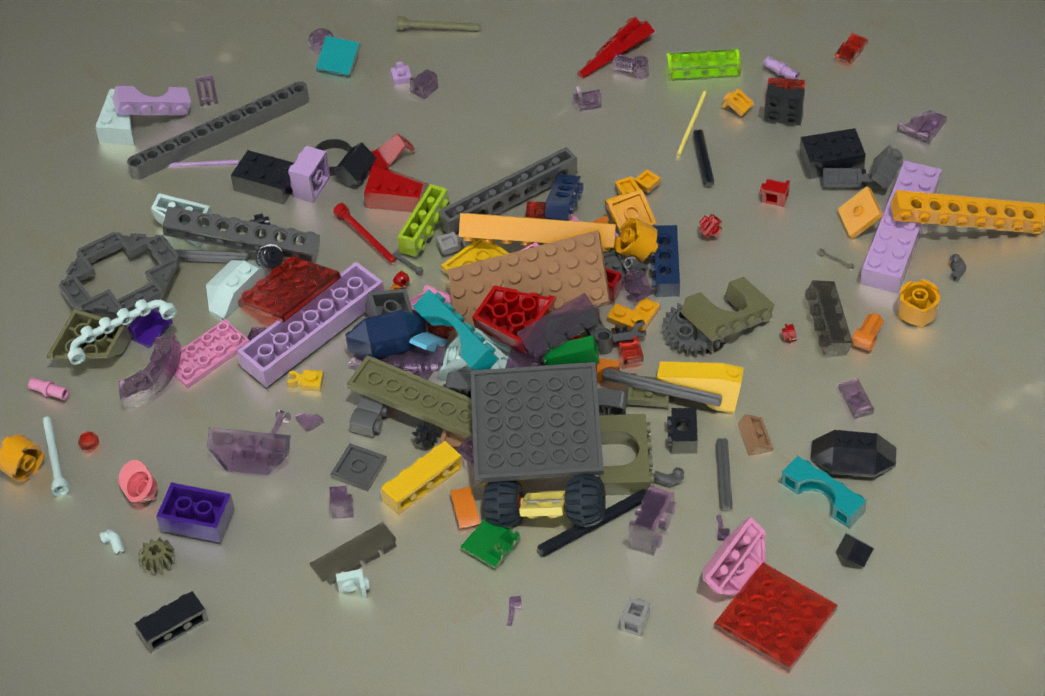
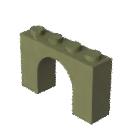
[681,277,775,341]
[598,414,654,496]

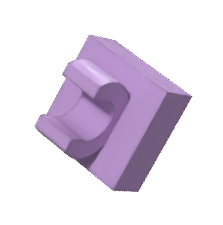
[391,62,412,85]

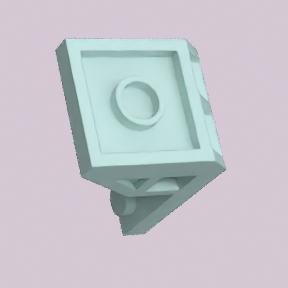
[437,328,528,381]

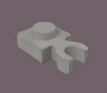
[436,232,473,256]

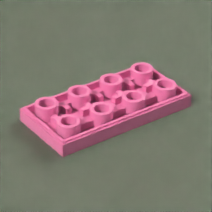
[162,319,250,389]

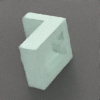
[336,569,370,598]

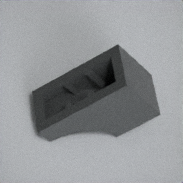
[871,145,903,189]

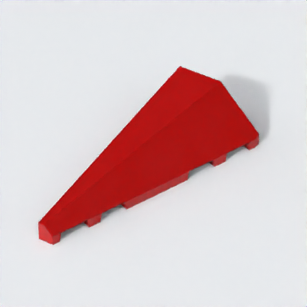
[577,17,655,78]

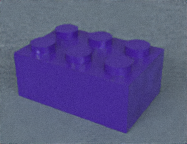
[156,482,235,543]

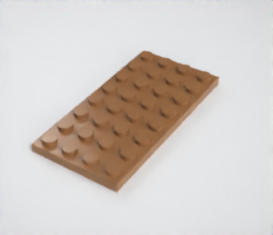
[448,230,611,337]

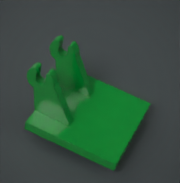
[460,519,521,569]

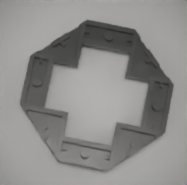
[59,232,181,315]

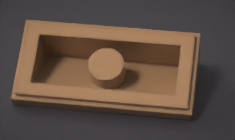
[738,414,774,455]

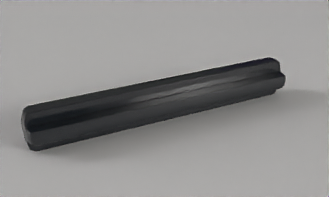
[693,129,714,187]

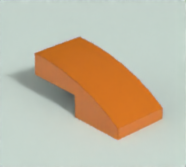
[450,486,480,530]

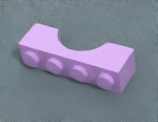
[112,86,191,116]

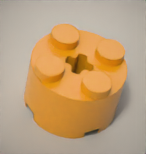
[615,218,658,263]
[898,279,940,328]
[0,434,44,483]

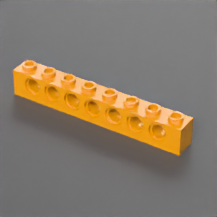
[891,190,1045,234]

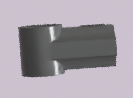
[584,318,613,355]

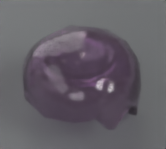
[308,28,334,53]

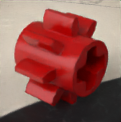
[699,214,723,238]

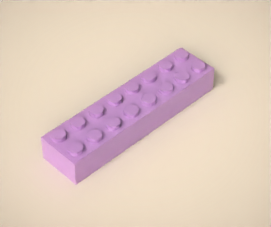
[860,160,942,294]
[237,262,384,387]

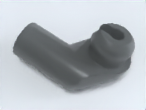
[950,254,967,282]
[654,467,684,486]

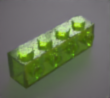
[667,49,741,81]

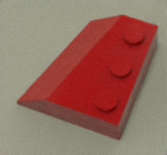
[364,165,429,212]
[472,285,556,355]

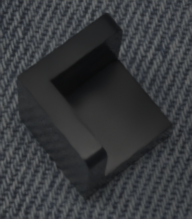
[836,533,874,568]

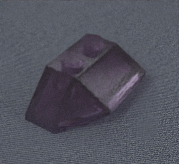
[207,427,291,475]

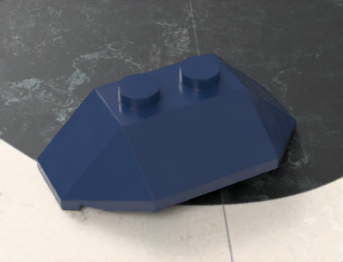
[345,310,426,359]

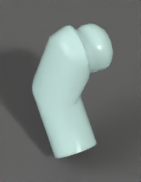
[100,529,125,554]

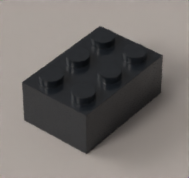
[799,128,866,179]
[231,150,294,205]

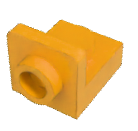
[721,88,754,116]

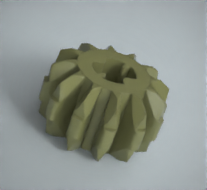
[138,537,175,575]

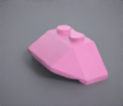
[703,517,766,596]

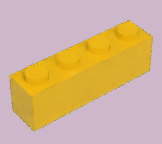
[381,441,463,515]

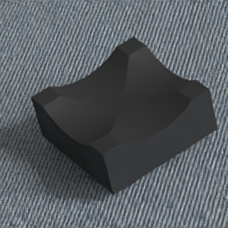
[764,84,805,126]

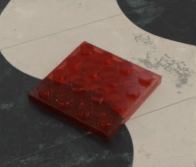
[238,257,342,323]
[714,562,838,673]

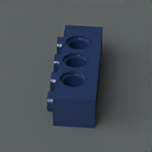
[545,174,584,221]
[651,225,680,297]

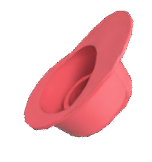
[119,460,158,503]

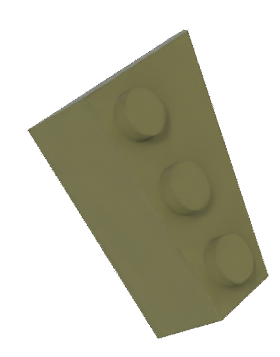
[46,309,132,359]

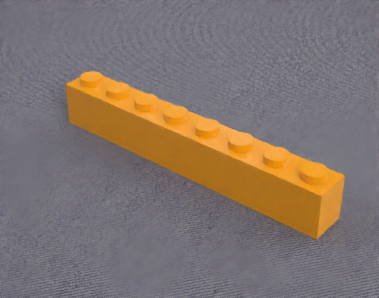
[459,213,616,251]

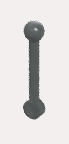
[393,251,424,274]

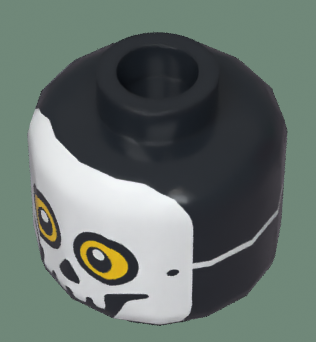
[255,244,284,271]

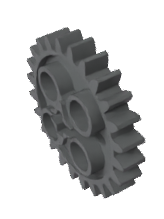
[662,303,727,356]

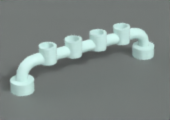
[68,299,177,365]

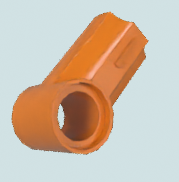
[851,313,884,352]

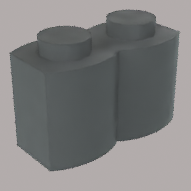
[349,395,391,438]

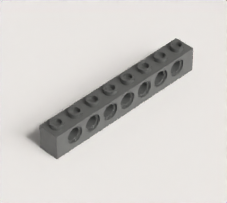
[439,147,578,235]
[162,206,320,264]

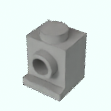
[620,597,650,637]

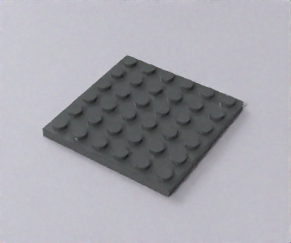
[470,362,604,483]

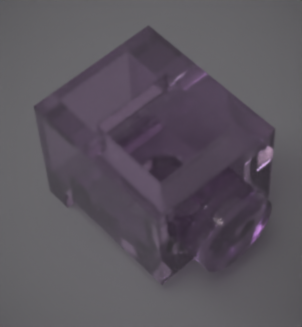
[409,69,439,100]
[623,269,653,302]
[330,486,354,519]

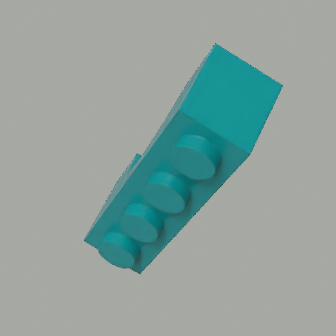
[781,456,867,529]

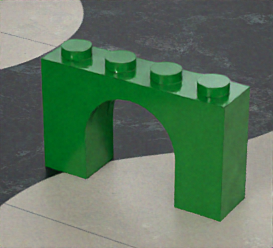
[543,308,600,366]

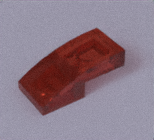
[617,336,644,365]

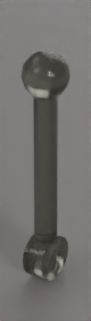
[817,248,854,270]

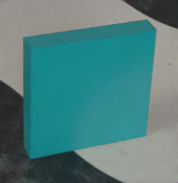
[316,36,360,77]

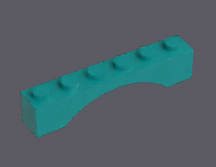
[413,289,499,370]

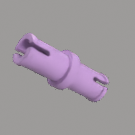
[763,56,800,83]

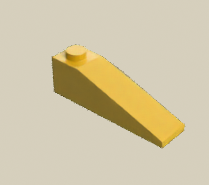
[656,361,744,414]

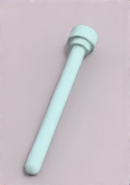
[43,416,69,496]

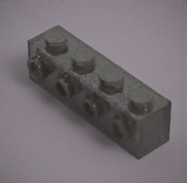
[805,280,853,356]

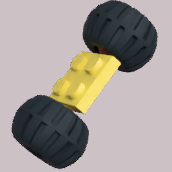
[483,474,606,529]

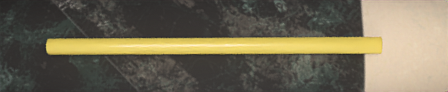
[676,91,707,157]

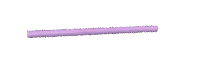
[168,160,239,167]

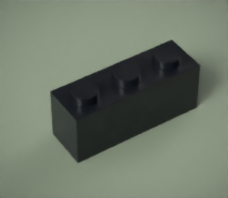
[134,591,209,654]

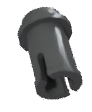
[623,257,648,276]

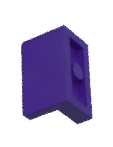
[128,307,173,348]

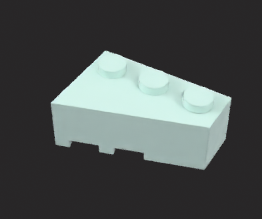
[95,89,135,145]
[151,193,213,249]

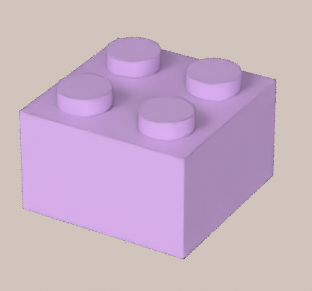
[288,146,330,203]

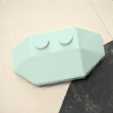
[206,260,275,320]

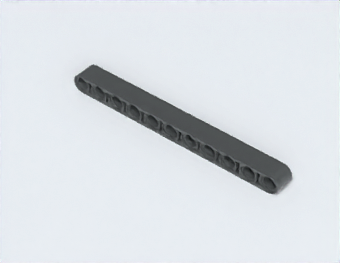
[127,81,309,180]

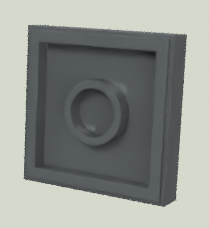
[330,443,387,491]

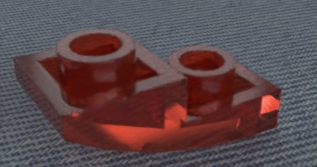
[835,33,868,64]

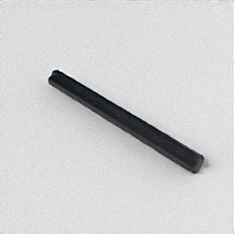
[537,489,649,557]

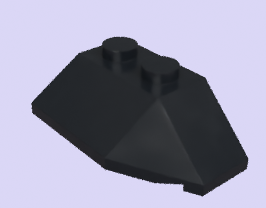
[811,430,897,477]

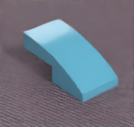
[409,332,448,352]

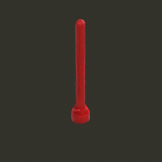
[333,203,396,264]

